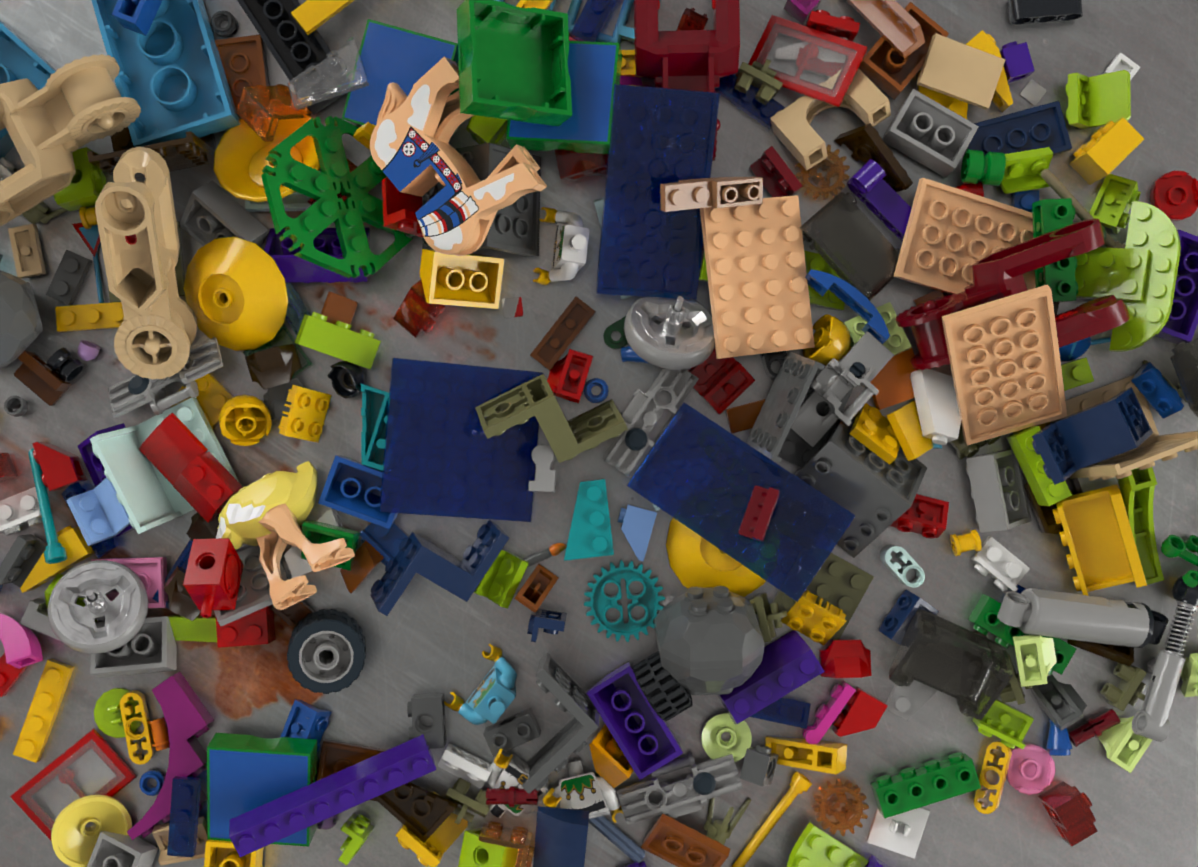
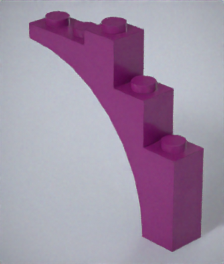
[127,671,214,840]

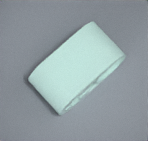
[880,544,925,588]

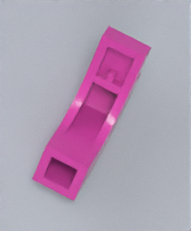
[0,613,43,669]

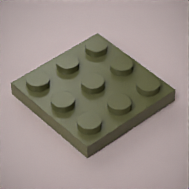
[772,544,874,640]

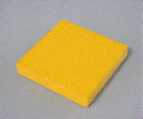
[887,400,933,461]

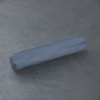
[589,816,645,863]

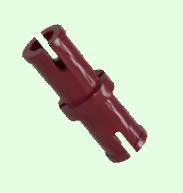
[1068,709,1120,747]
[486,786,539,807]

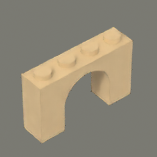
[770,68,891,171]

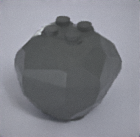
[0,270,43,369]
[654,586,764,695]

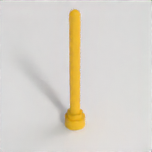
[731,771,812,867]

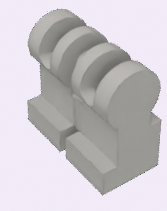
[528,444,557,492]

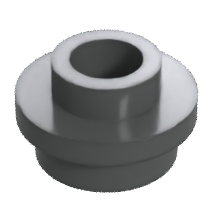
[211,11,237,36]

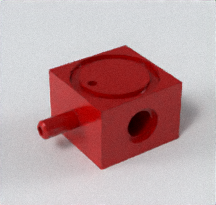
[183,538,244,618]

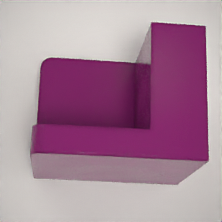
[784,0,821,25]

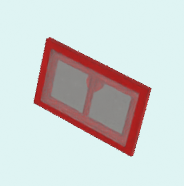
[748,15,868,107]
[10,728,137,840]

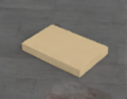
[917,34,1005,110]

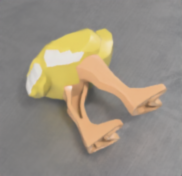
[216,461,355,610]

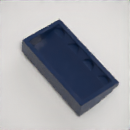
[533,806,589,867]

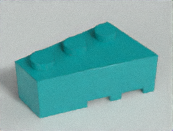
[361,384,414,472]
[564,479,614,561]

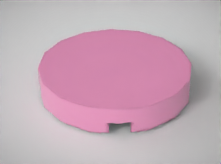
[1006,743,1056,795]

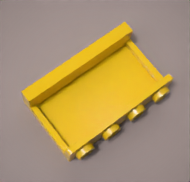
[1052,484,1147,596]

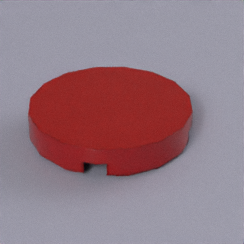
[1150,171,1198,221]

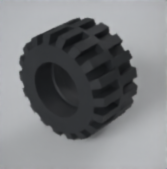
[634,651,693,721]

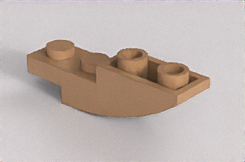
[660,177,763,212]

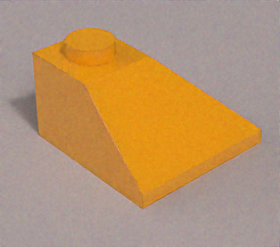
[589,724,634,788]

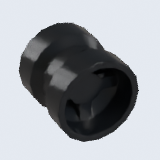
[47,347,84,383]

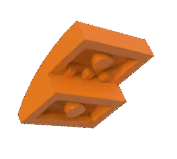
[870,347,916,410]

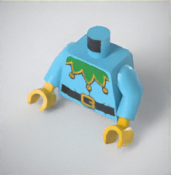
[444,644,517,725]

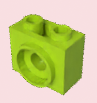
[466,115,508,145]
[53,147,106,212]
[458,828,519,867]

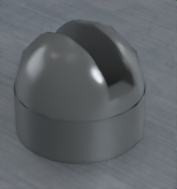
[4,395,28,417]

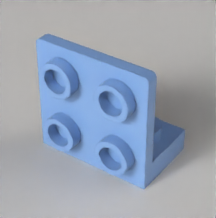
[67,478,130,546]

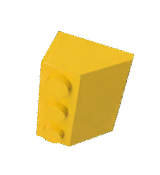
[420,249,504,309]

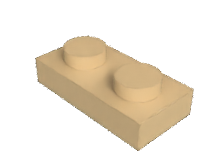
[8,224,46,279]

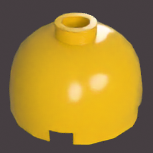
[803,314,851,366]
[219,394,272,446]

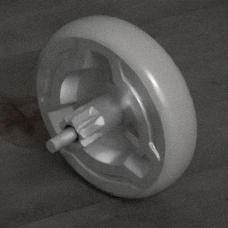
[624,291,715,370]
[48,560,148,654]

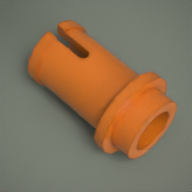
[148,717,170,751]

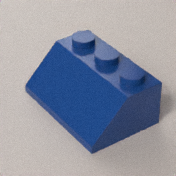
[318,455,411,529]

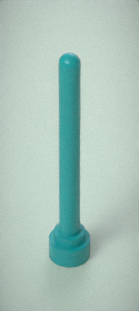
[28,448,67,564]

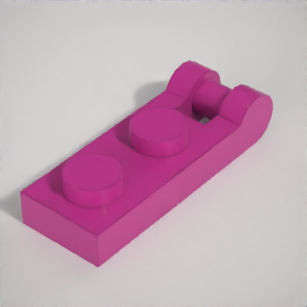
[802,680,856,744]

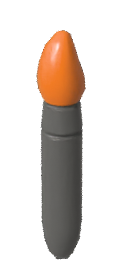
[523,543,567,567]

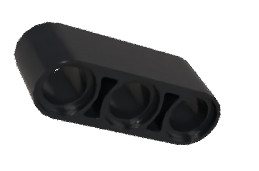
[1008,0,1083,25]

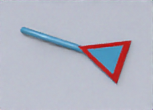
[72,222,104,303]

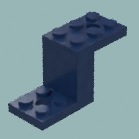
[1032,387,1153,485]
[370,520,510,616]

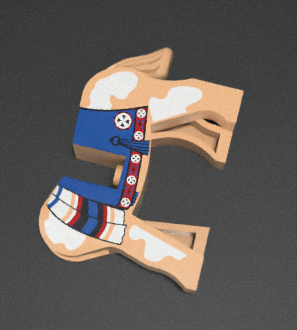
[370,57,547,256]

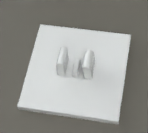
[866,807,930,859]

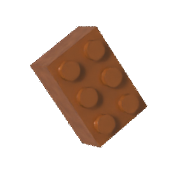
[859,2,949,100]

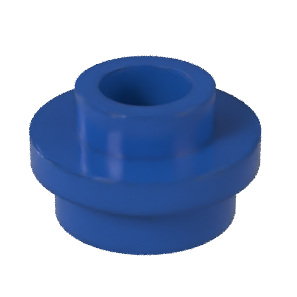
[584,378,609,403]
[139,770,165,796]

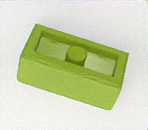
[168,615,217,642]

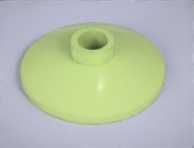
[701,713,752,762]

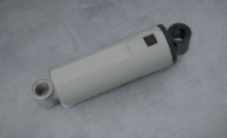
[997,588,1169,648]

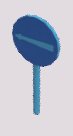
[1059,337,1111,361]

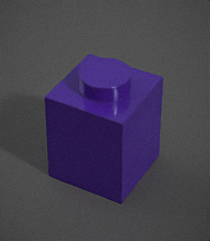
[1000,41,1035,83]

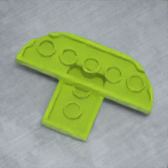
[1075,201,1181,352]

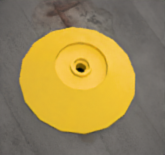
[213,107,320,202]
[184,237,288,351]
[666,487,780,597]

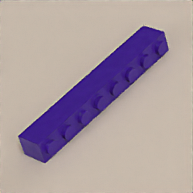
[229,734,437,857]

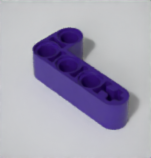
[847,159,912,242]

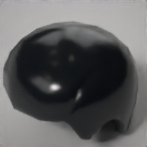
[327,361,365,399]

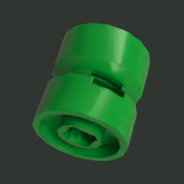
[961,149,1006,186]

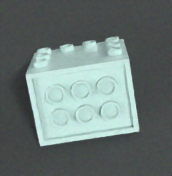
[90,397,239,534]

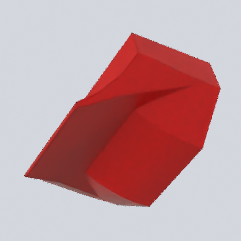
[547,349,593,404]
[819,640,872,678]

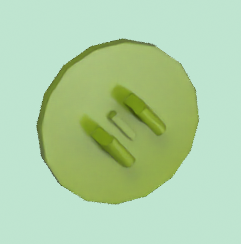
[94,688,142,738]

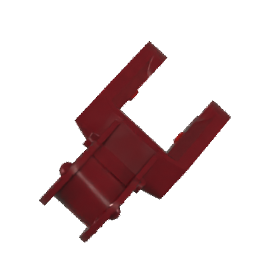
[634,0,740,162]
[895,219,1130,370]

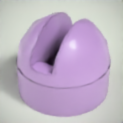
[77,340,101,361]
[317,814,337,830]

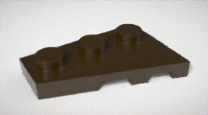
[834,123,913,192]
[374,782,458,843]

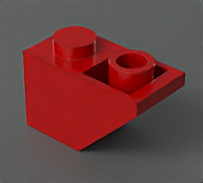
[32,442,87,491]
[832,687,888,737]

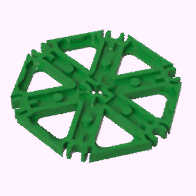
[261,116,414,278]

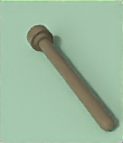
[1041,169,1125,248]

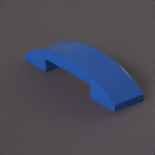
[805,269,890,344]

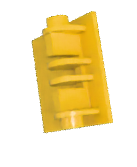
[278,385,332,443]
[781,590,847,646]

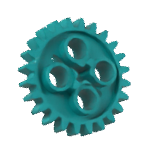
[584,560,665,642]

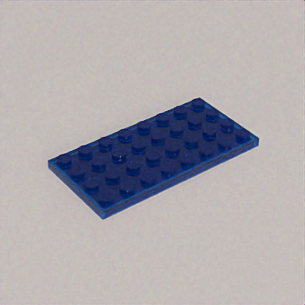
[596,84,720,300]
[627,403,856,602]

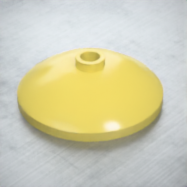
[51,795,132,867]

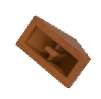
[514,563,559,613]

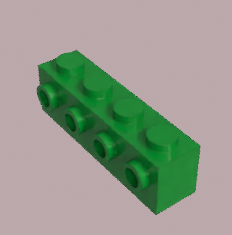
[1032,198,1078,303]
[968,594,1077,675]
[870,752,981,818]

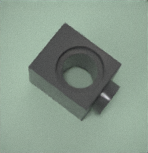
[740,744,779,787]

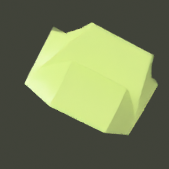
[1013,635,1057,687]
[1099,716,1153,773]

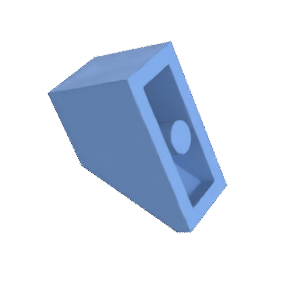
[617,504,657,562]

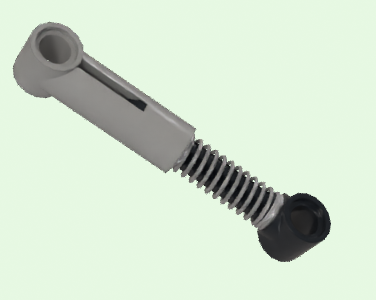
[1132,576,1198,742]

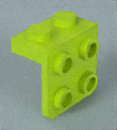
[1066,70,1131,129]

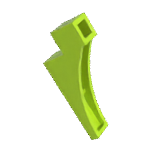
[1117,467,1164,585]

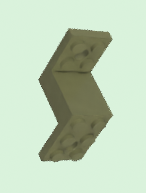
[475,374,628,463]

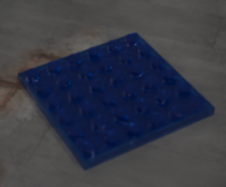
[379,358,543,522]

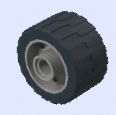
[287,609,366,694]

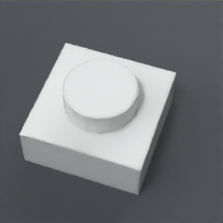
[1103,52,1140,81]

